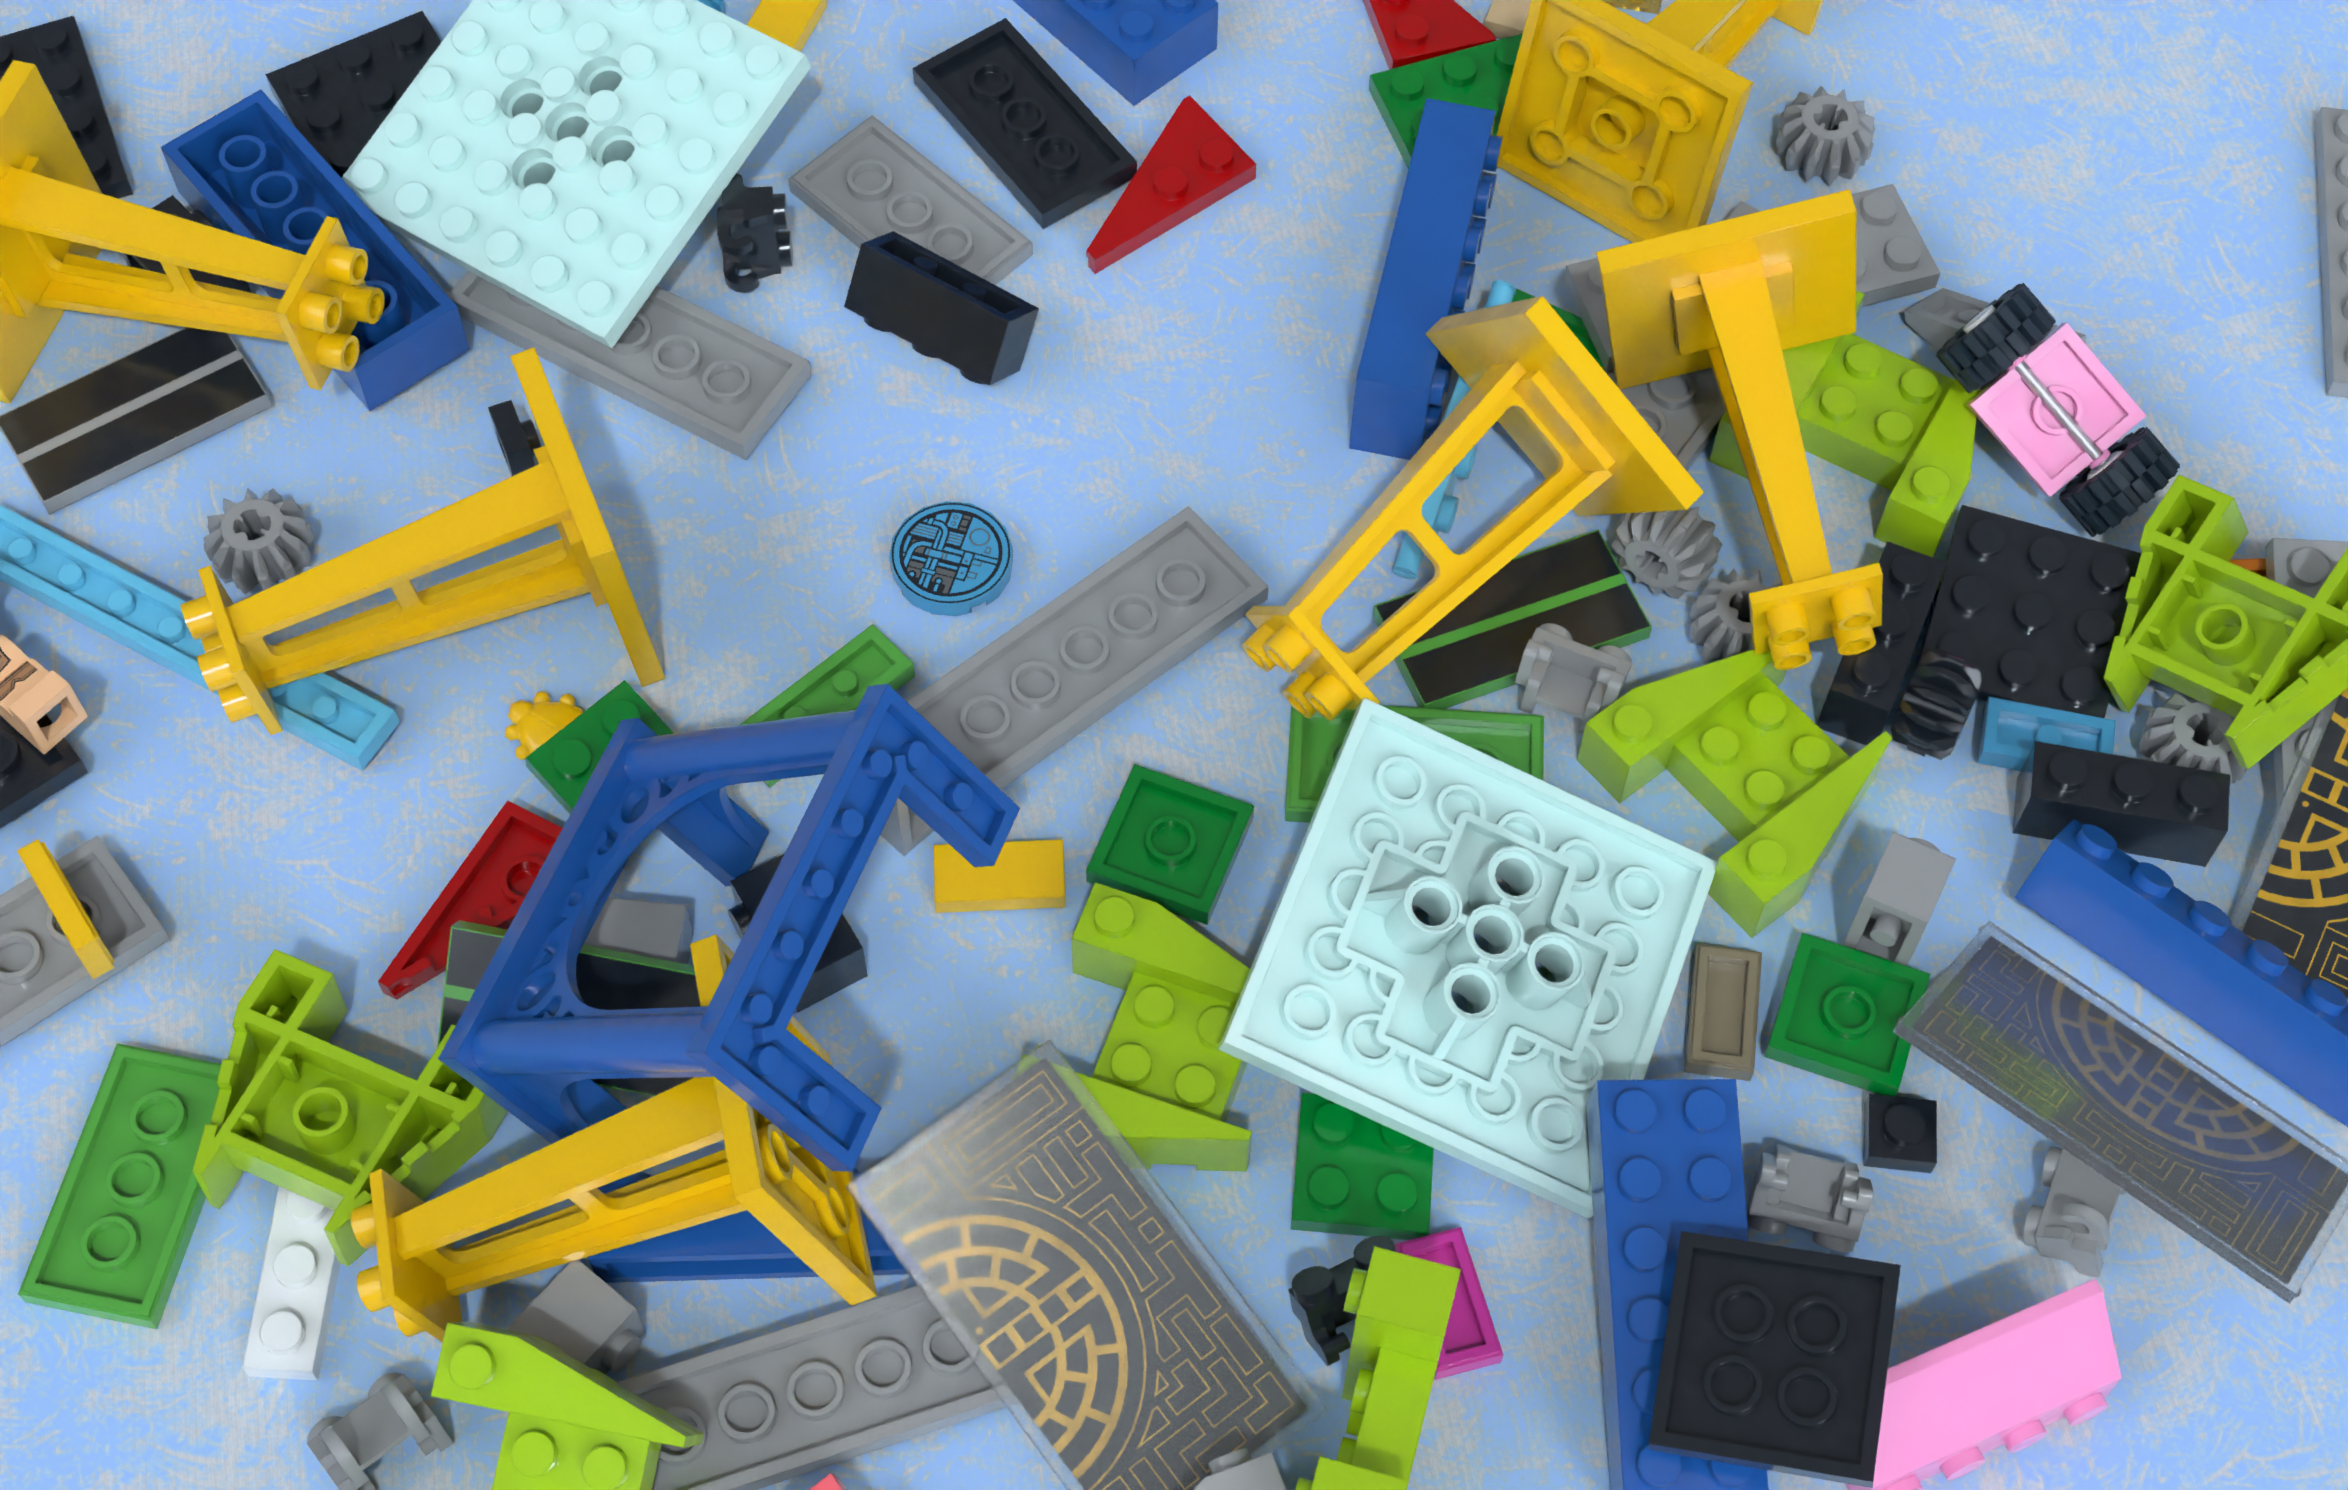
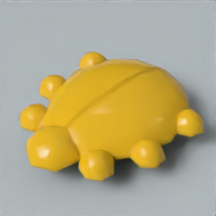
[504,691,586,760]

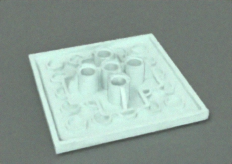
[342,0,811,349]
[1218,698,1717,1219]

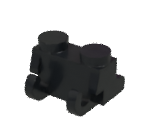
[717,173,793,293]
[1288,1236,1396,1366]

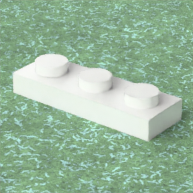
[242,1186,340,1381]

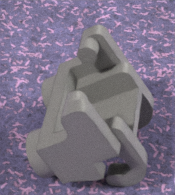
[1515,623,1632,733]
[2023,1142,2128,1278]
[1747,1143,1873,1252]
[306,1372,453,1490]

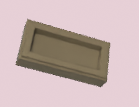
[1684,943,1762,1081]

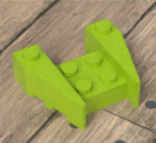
[1709,291,1979,557]
[2104,475,2348,770]
[1577,649,1892,938]
[1012,883,1252,1172]
[193,949,508,1267]
[1295,1246,1461,1490]
[431,1322,704,1490]

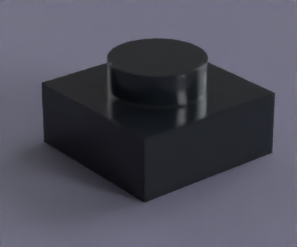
[488,400,541,476]
[1863,1094,1937,1173]

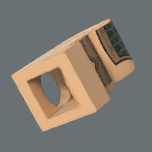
[0,634,88,755]

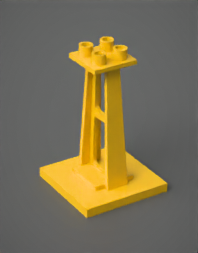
[1496,0,1824,243]
[0,60,384,404]
[1596,189,1883,670]
[1242,296,1704,721]
[180,347,665,735]
[350,934,877,1343]

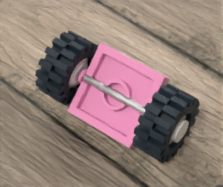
[1936,283,2180,537]

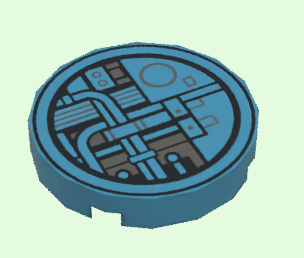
[889,501,1013,616]

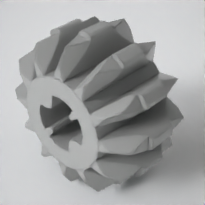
[1776,86,1875,186]
[203,488,314,595]
[1611,506,1723,599]
[1689,568,1782,663]
[2138,693,2247,785]

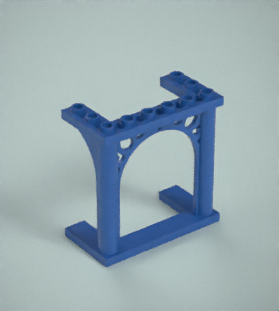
[438,684,1020,1172]

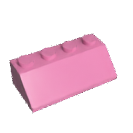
[1845,1279,2122,1490]

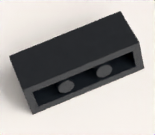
[844,231,1039,385]
[1816,541,1947,745]
[2013,741,2230,867]

